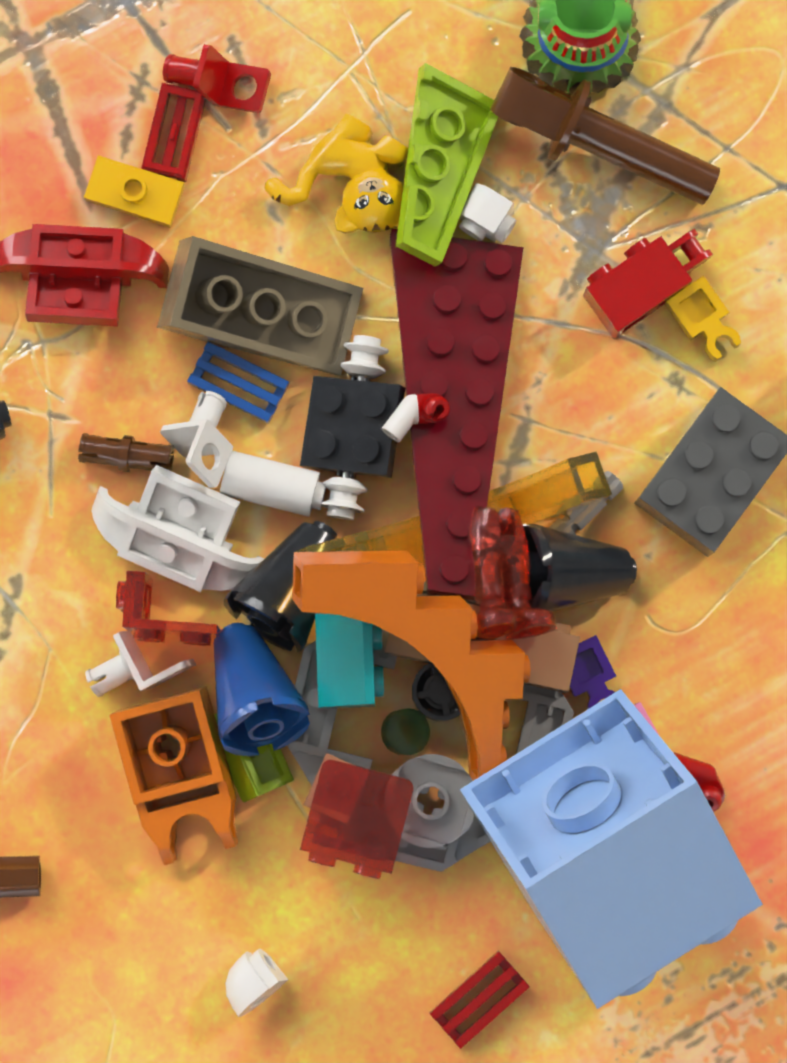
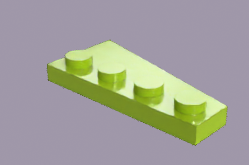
[396,63,498,266]

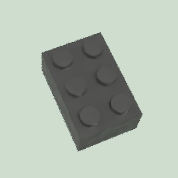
[634,387,787,557]

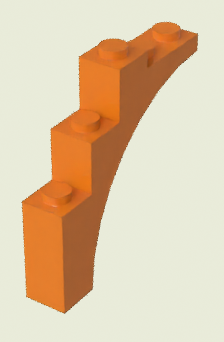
[292,550,531,781]

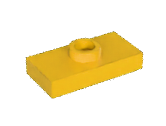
[84,155,185,228]

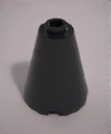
[224,521,341,652]
[503,524,637,617]

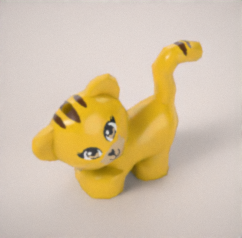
[264,113,408,234]

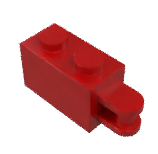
[583,229,713,339]

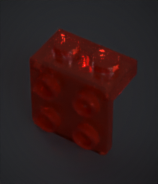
[116,571,222,646]
[300,760,413,879]

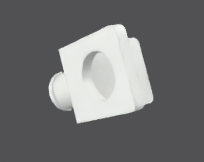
[160,391,234,488]
[85,631,196,697]

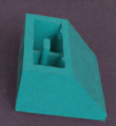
[315,613,384,709]

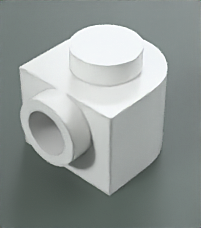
[459,183,517,243]

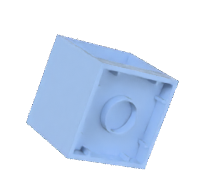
[460,689,763,1009]

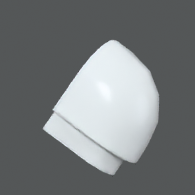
[225,948,288,1017]

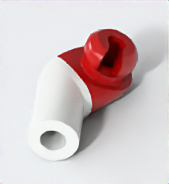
[381,393,450,442]

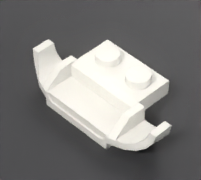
[91,465,265,593]

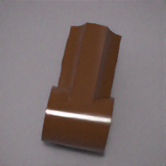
[0,855,41,898]

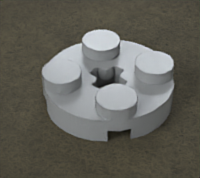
[384,754,475,848]

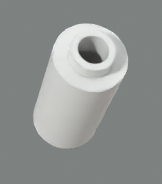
[220,450,326,517]

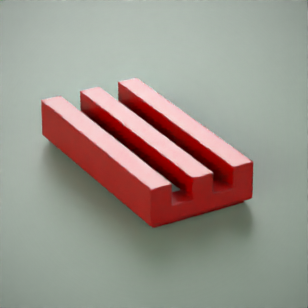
[141,83,206,182]
[429,950,530,1049]

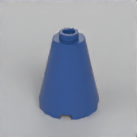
[213,623,310,756]

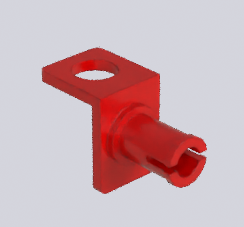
[162,44,271,113]

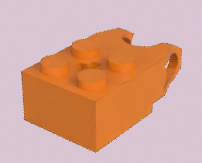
[109,686,238,865]

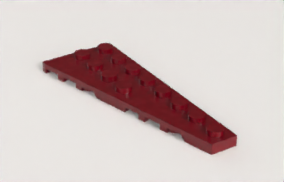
[390,228,524,601]

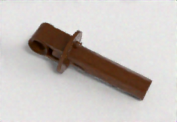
[490,67,720,205]

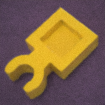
[665,275,742,362]

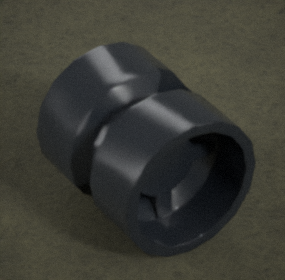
[412,662,460,722]

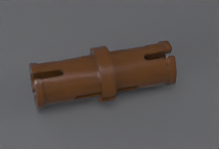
[78,433,175,472]

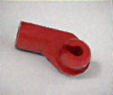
[674,752,725,812]

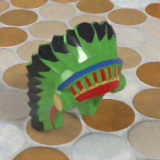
[519,0,641,95]

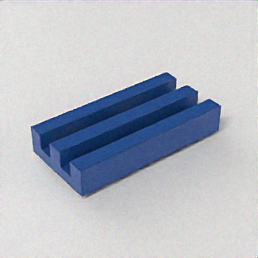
[187,341,289,424]

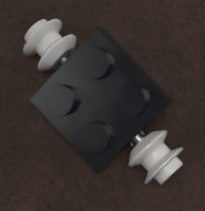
[300,335,405,520]

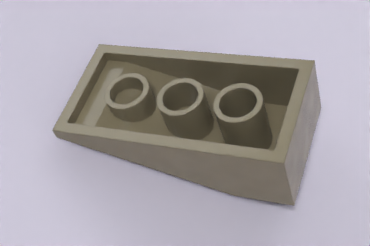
[157,236,363,376]

